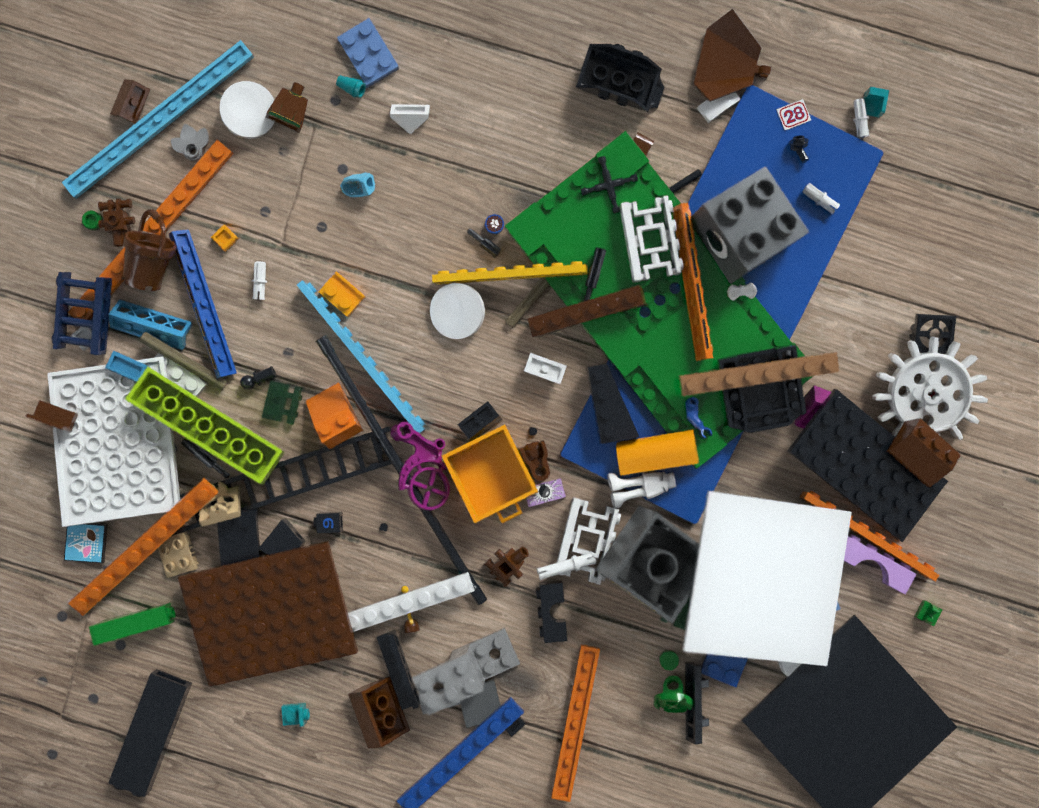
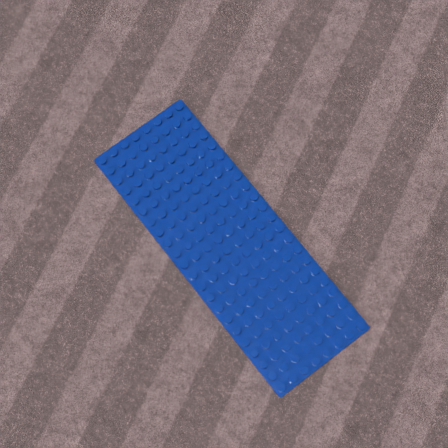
[561,85,883,524]

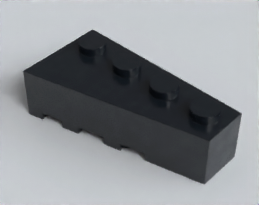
[586,364,640,444]

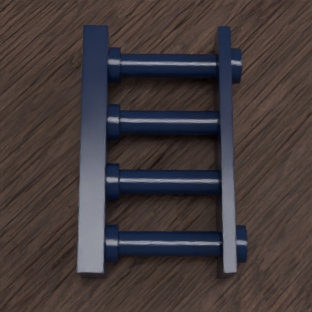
[52,272,112,355]

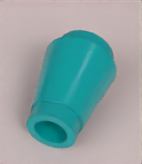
[336,75,366,98]

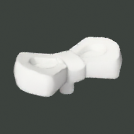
[727,283,757,301]

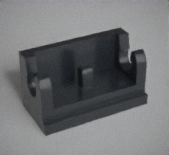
[457,401,502,441]

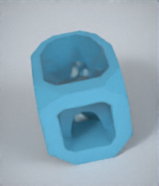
[340,173,375,197]

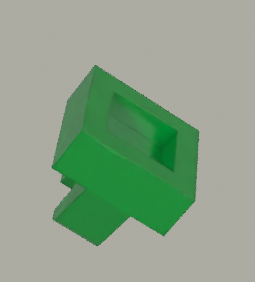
[914,600,943,626]

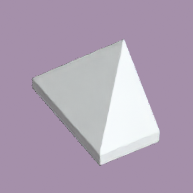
[390,104,430,135]

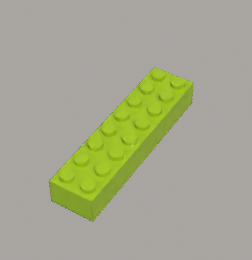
[125,367,285,485]

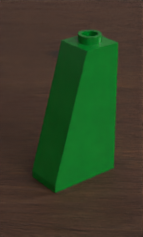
[89,603,176,646]

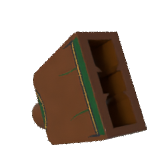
[266,82,308,133]

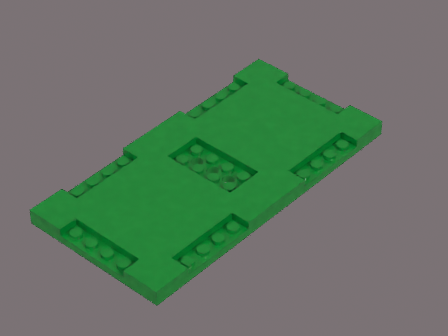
[505,131,813,469]

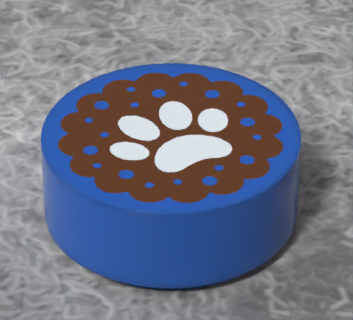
[485,214,504,234]

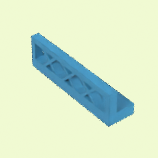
[109,299,192,350]

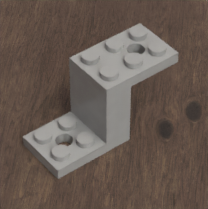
[412,628,520,715]

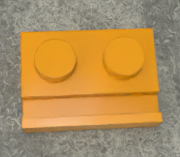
[318,271,366,317]

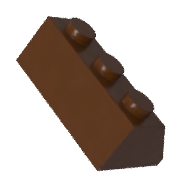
[888,418,961,487]
[348,676,410,749]

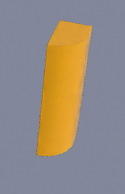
[616,430,699,476]

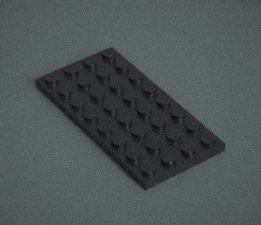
[787,389,948,542]

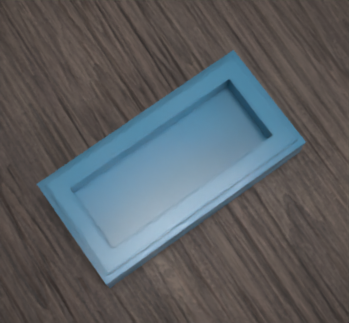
[105,351,150,382]

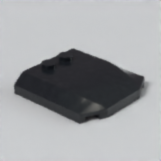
[717,345,806,433]

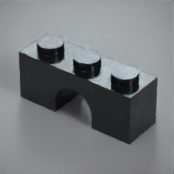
[536,580,568,643]

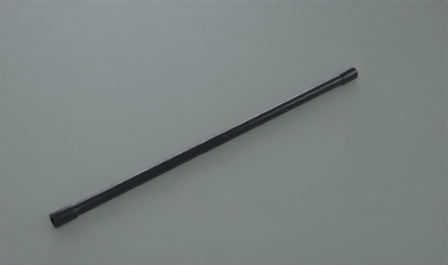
[316,335,487,605]

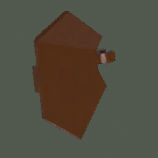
[693,9,771,102]

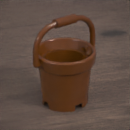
[121,209,177,291]

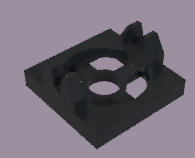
[909,314,957,354]

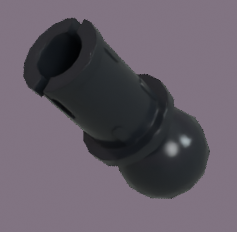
[240,366,277,390]

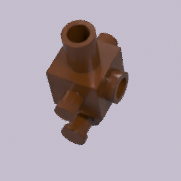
[98,199,135,247]
[483,547,529,587]

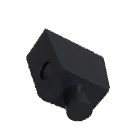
[258,518,306,555]

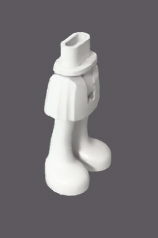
[608,471,676,509]

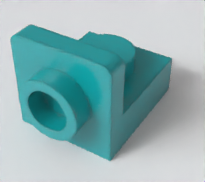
[281,703,310,727]

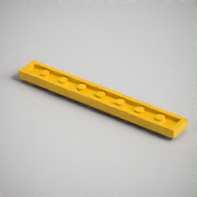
[432,261,588,285]

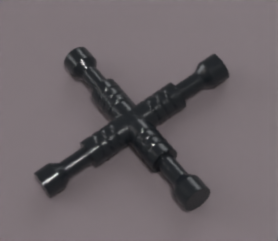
[580,156,638,214]

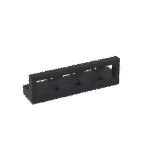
[376,630,420,710]

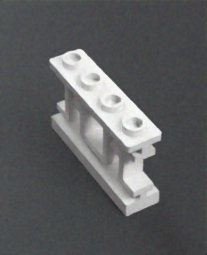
[619,196,683,283]
[556,497,621,585]

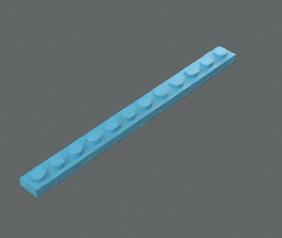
[62,40,254,199]

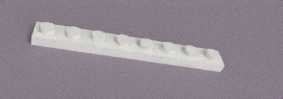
[348,572,474,632]

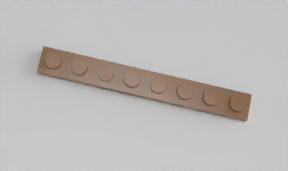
[679,352,839,396]

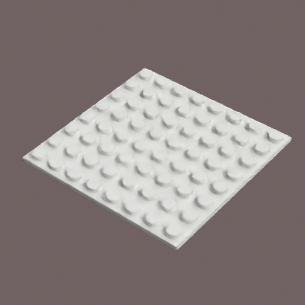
[683,491,852,666]

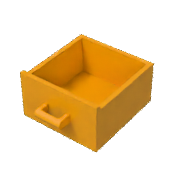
[442,425,538,524]

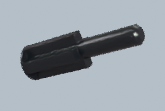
[467,228,502,258]

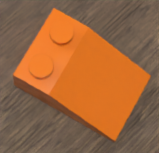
[306,382,363,449]

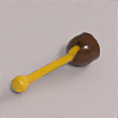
[401,586,420,633]

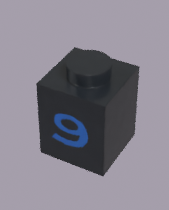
[313,511,343,533]

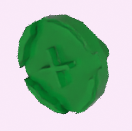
[653,675,692,713]

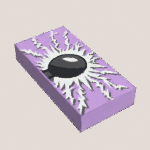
[527,478,566,507]

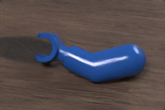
[686,397,712,439]

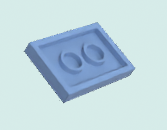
[337,18,399,88]

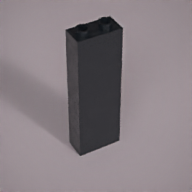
[108,669,192,797]

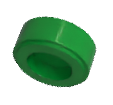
[82,210,103,231]
[659,650,679,671]

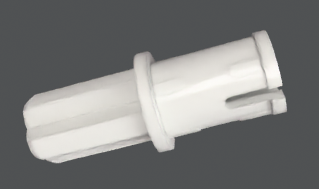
[853,99,870,138]
[803,183,840,214]
[252,261,267,300]

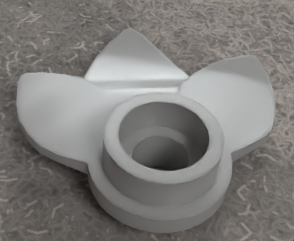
[171,124,209,161]

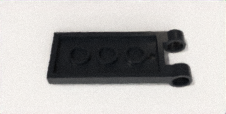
[217,509,261,566]

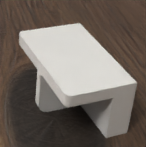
[524,353,567,384]

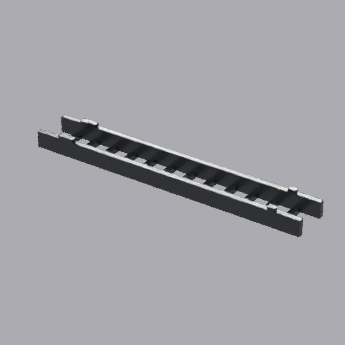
[172,426,401,536]

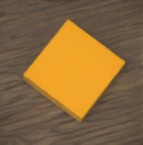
[211,224,239,252]

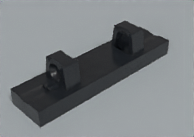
[685,662,709,745]

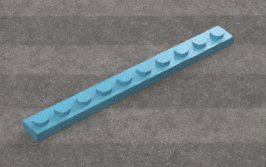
[297,280,426,434]

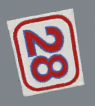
[777,99,811,130]

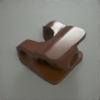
[520,440,550,481]

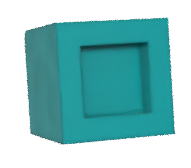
[863,87,889,118]

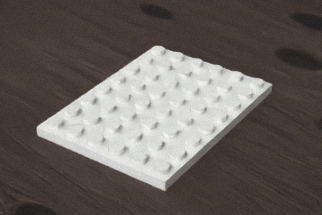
[47,357,180,527]

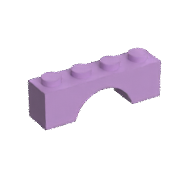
[844,534,916,595]

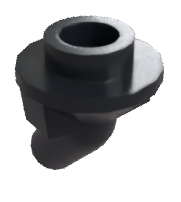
[789,135,809,163]

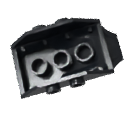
[576,44,665,112]

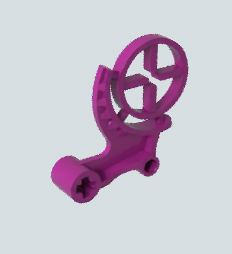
[390,422,450,510]

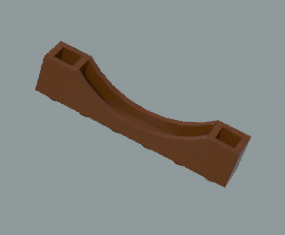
[527,285,647,337]

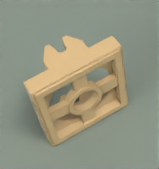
[199,482,240,526]

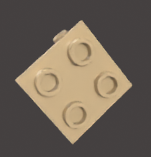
[158,532,199,578]

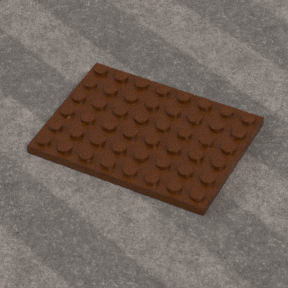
[178,541,358,687]

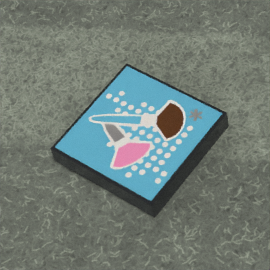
[64,523,108,563]

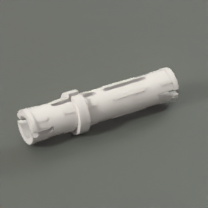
[537,552,596,580]

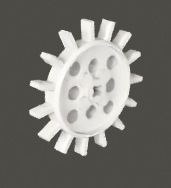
[872,337,988,440]

